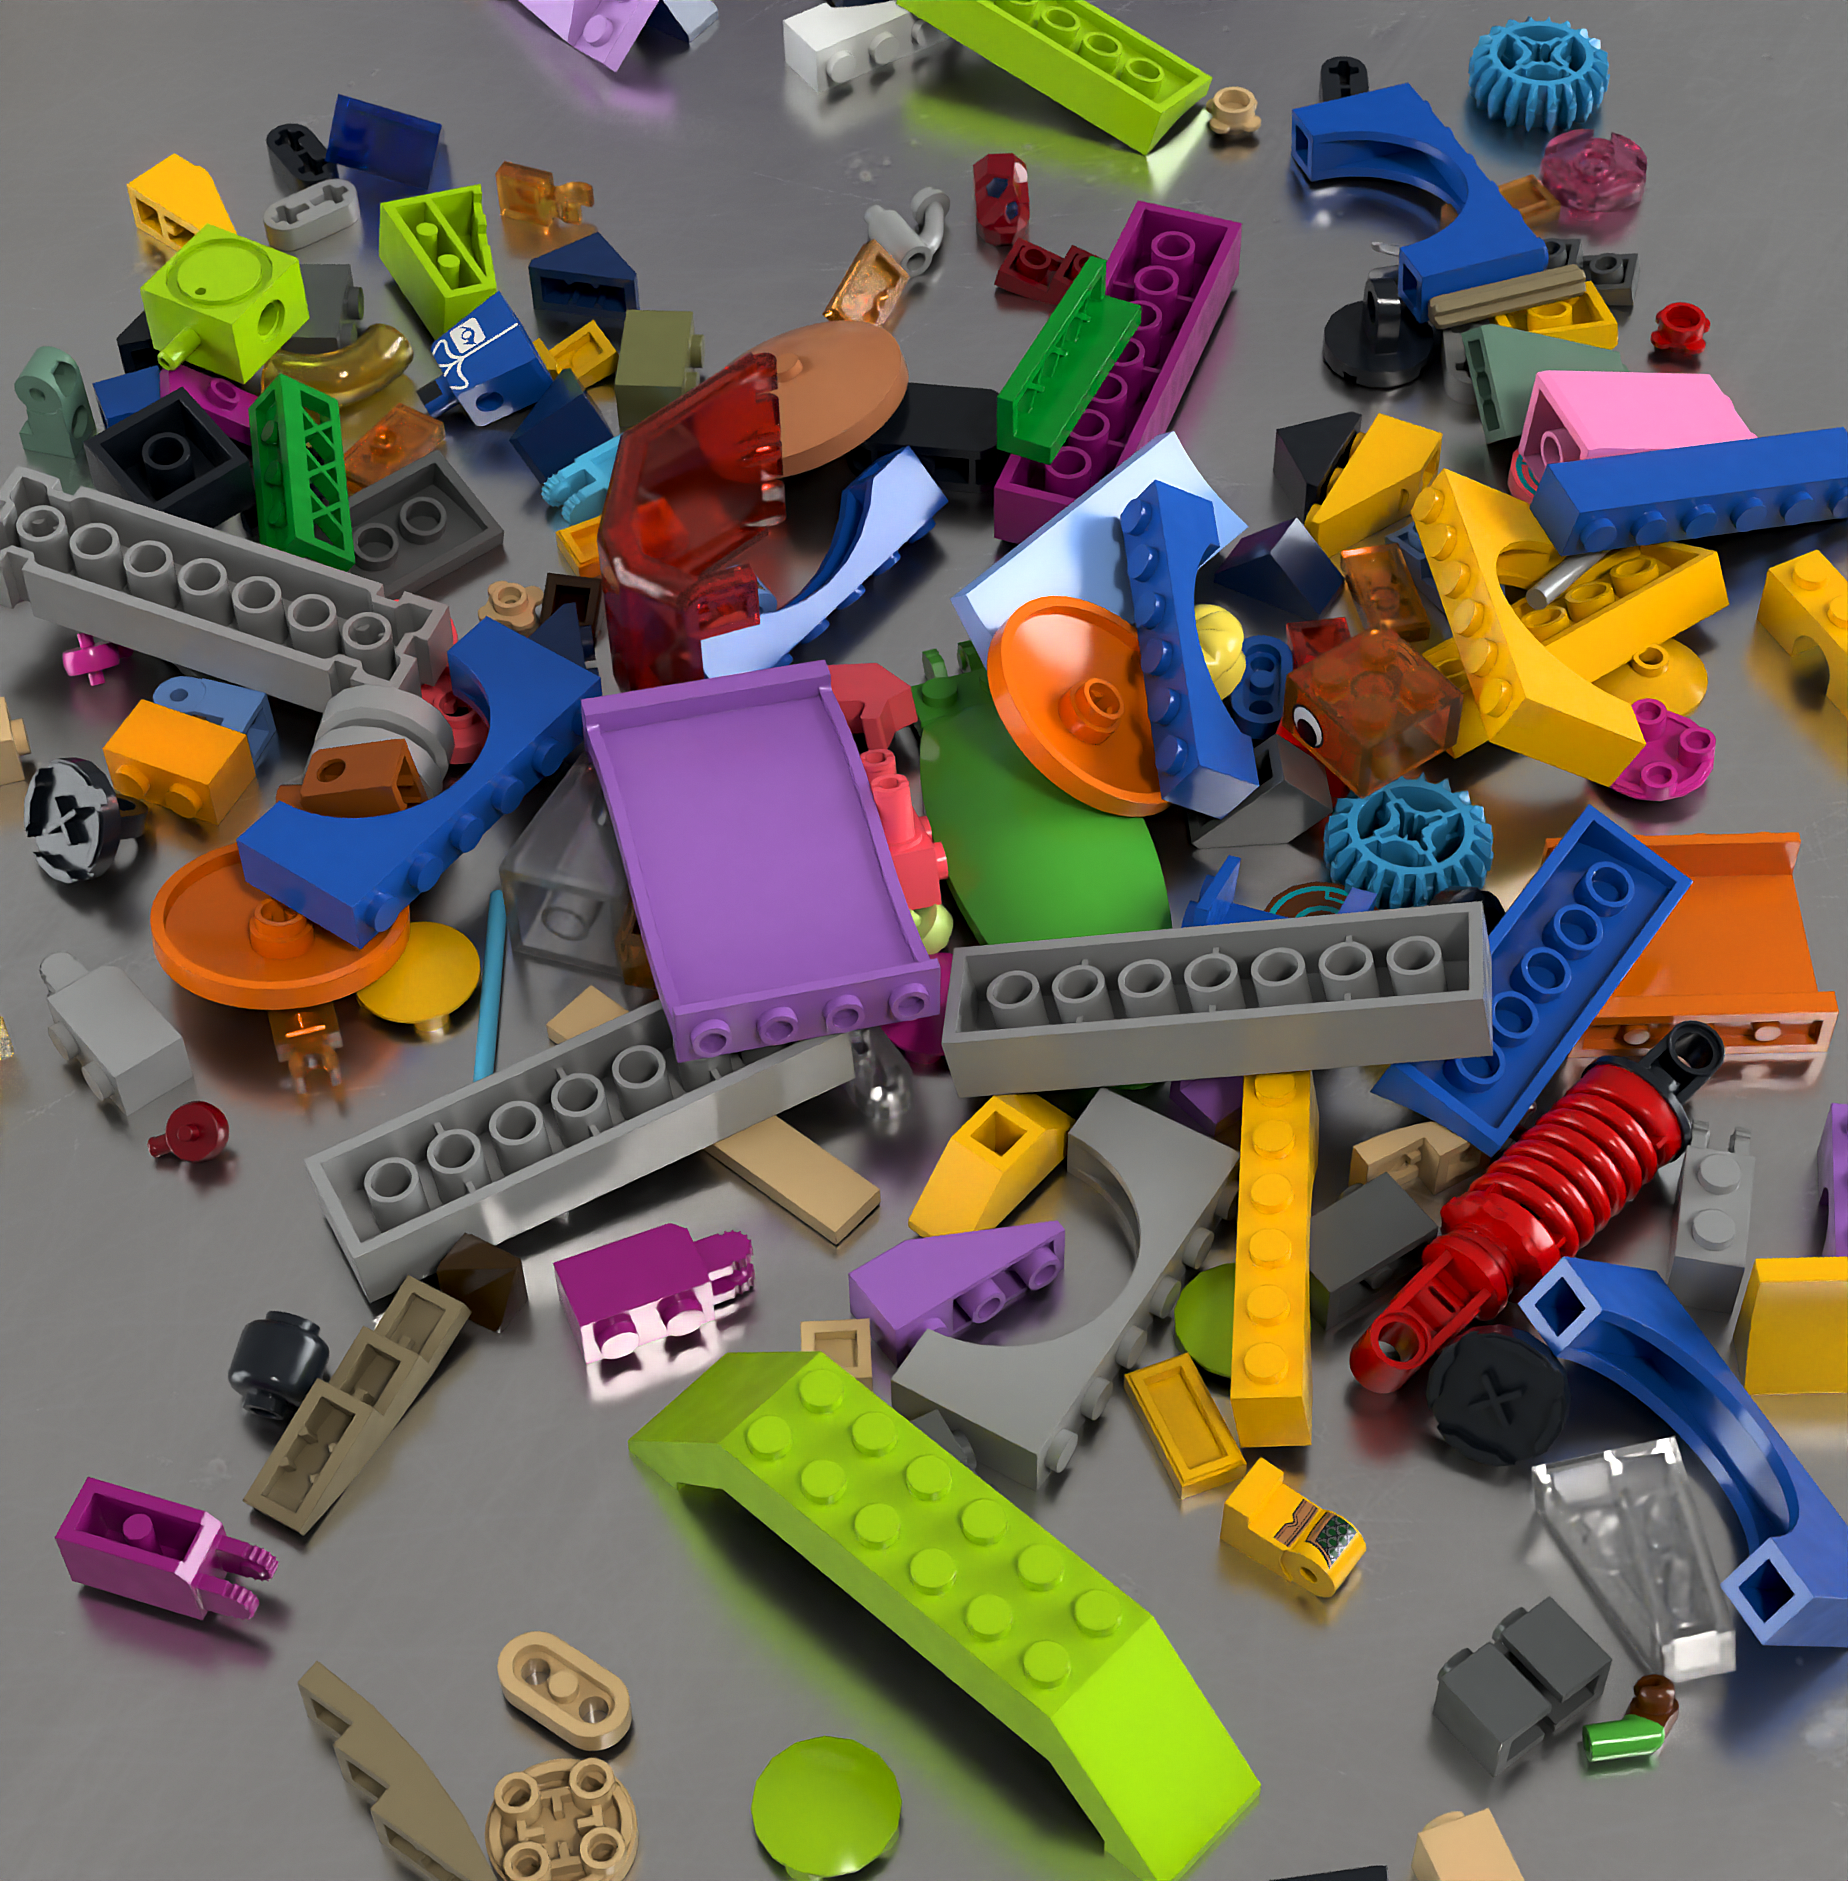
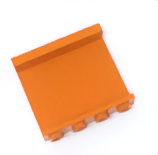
[1541,832,1839,1058]

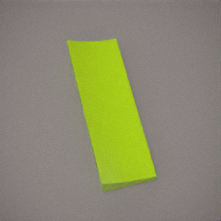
[896,0,1213,156]

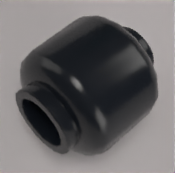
[228,1311,330,1420]

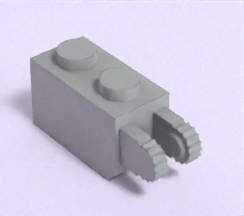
[39,950,193,1116]
[1665,1119,1756,1314]

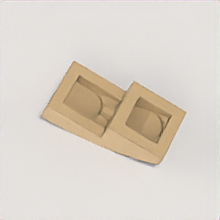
[1348,1121,1490,1195]

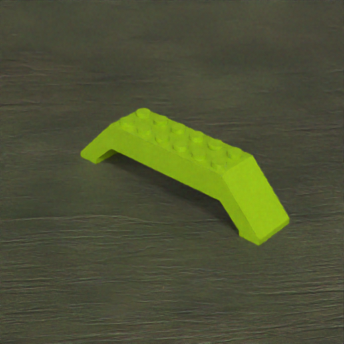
[628,1351,1261,1881]

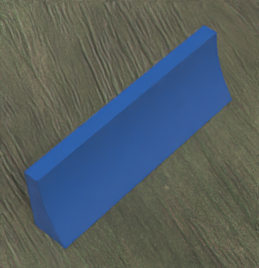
[1370,804,1694,1158]

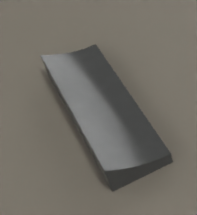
[173,449,504,688]

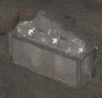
[1532,1436,1736,1684]

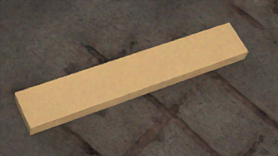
[546,985,881,1245]

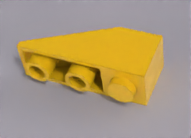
[1304,413,1443,558]

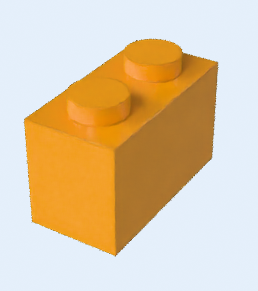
[102,699,256,826]

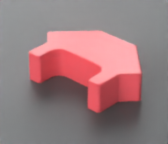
[827,663,918,751]

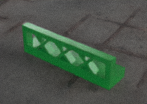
[997,256,1142,465]
[248,373,355,572]

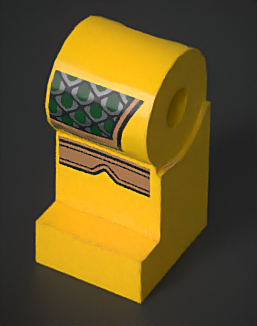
[1220,1457,1366,1598]

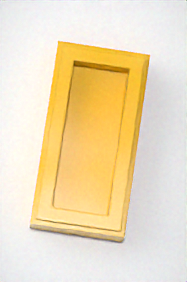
[1124,1352,1247,1500]

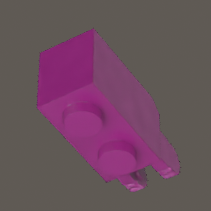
[553,1223,755,1365]
[55,1477,279,1620]

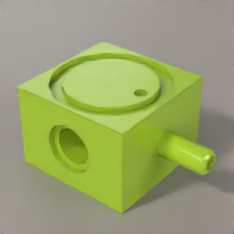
[139,223,310,384]

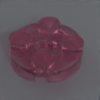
[1538,129,1647,221]

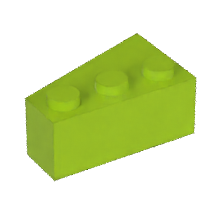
[379,184,497,341]

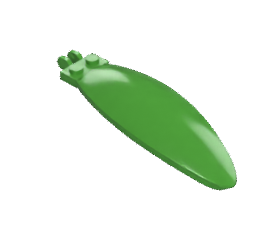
[911,640,1172,1090]

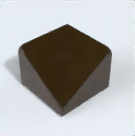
[437,1233,528,1333]

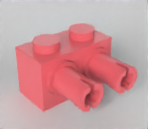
[860,749,948,910]

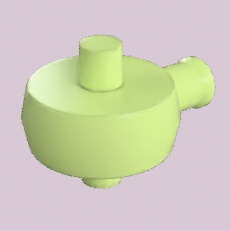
[909,904,953,955]

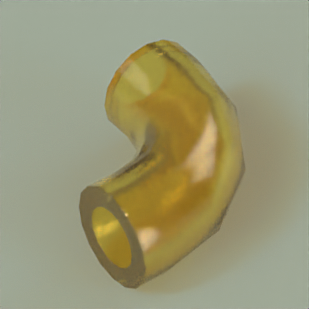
[261,323,413,410]

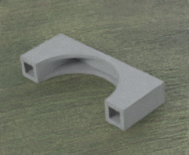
[891,1087,1240,1492]

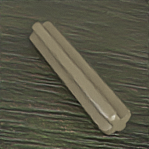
[1427,264,1586,330]

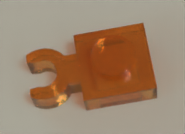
[267,1001,343,1094]

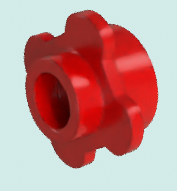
[1650,302,1710,354]

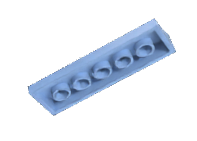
[950,431,1248,671]

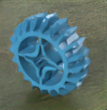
[1468,16,1610,133]
[1323,770,1494,910]

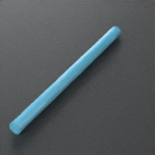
[473,890,509,1082]

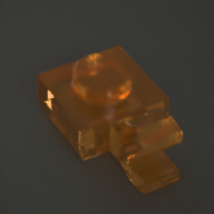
[495,161,595,228]

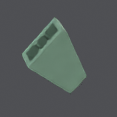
[1461,323,1629,444]

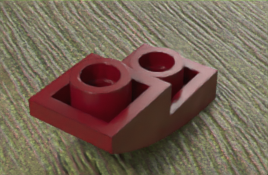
[994,237,1107,305]

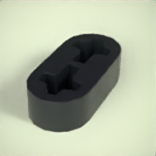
[1319,56,1369,103]
[266,124,339,193]

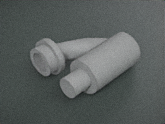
[864,187,950,278]

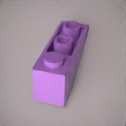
[848,1220,1065,1368]

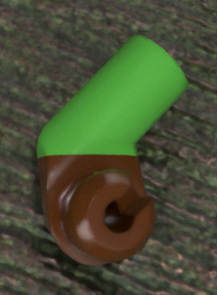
[1582,1674,1679,1762]

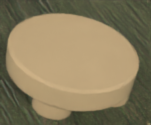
[485,1758,639,1881]

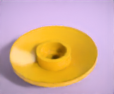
[1591,638,1708,716]

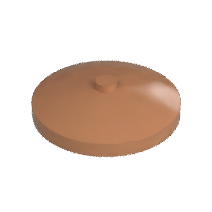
[689,320,909,481]

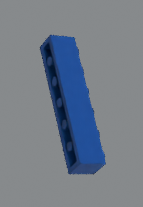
[1530,427,1848,556]

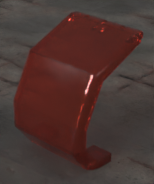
[597,352,786,693]

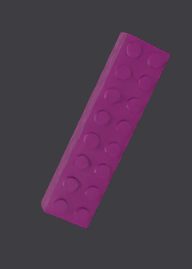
[994,200,1242,544]

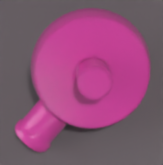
[62,632,134,686]

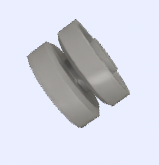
[301,684,455,799]

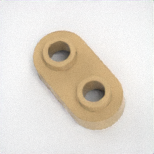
[497,1631,632,1751]

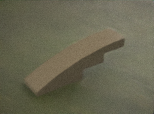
[242,1275,472,1536]
[297,1660,497,1881]

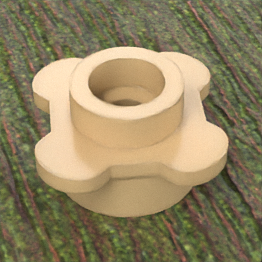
[1206,87,1261,135]
[478,581,544,635]

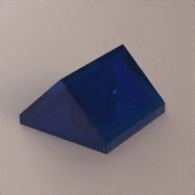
[325,94,445,191]

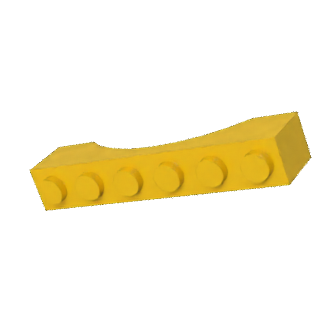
[1230,1070,1319,1448]

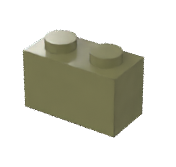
[615,310,705,429]

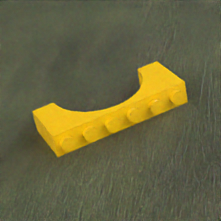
[1410,468,1646,787]

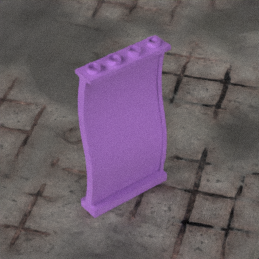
[581,659,941,1063]

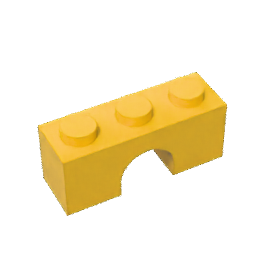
[1756,549,1848,719]

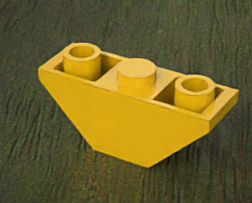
[908,1094,1077,1238]

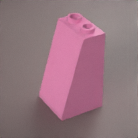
[1518,370,1758,483]

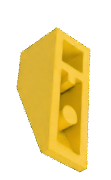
[126,153,237,252]

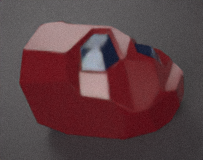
[973,153,1030,246]

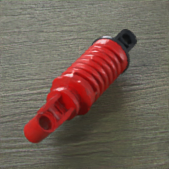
[1349,1020,1725,1393]

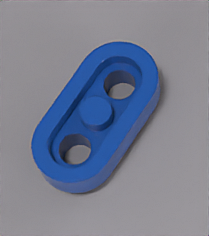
[1230,635,1293,740]

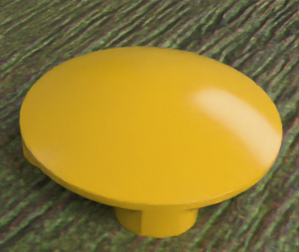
[355,922,481,1032]

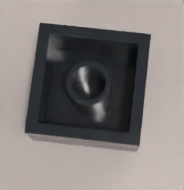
[83,386,256,528]

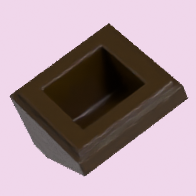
[538,573,611,638]

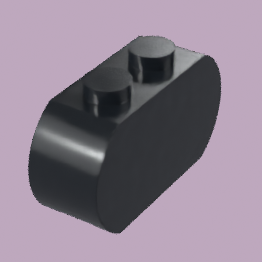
[846,382,1011,493]

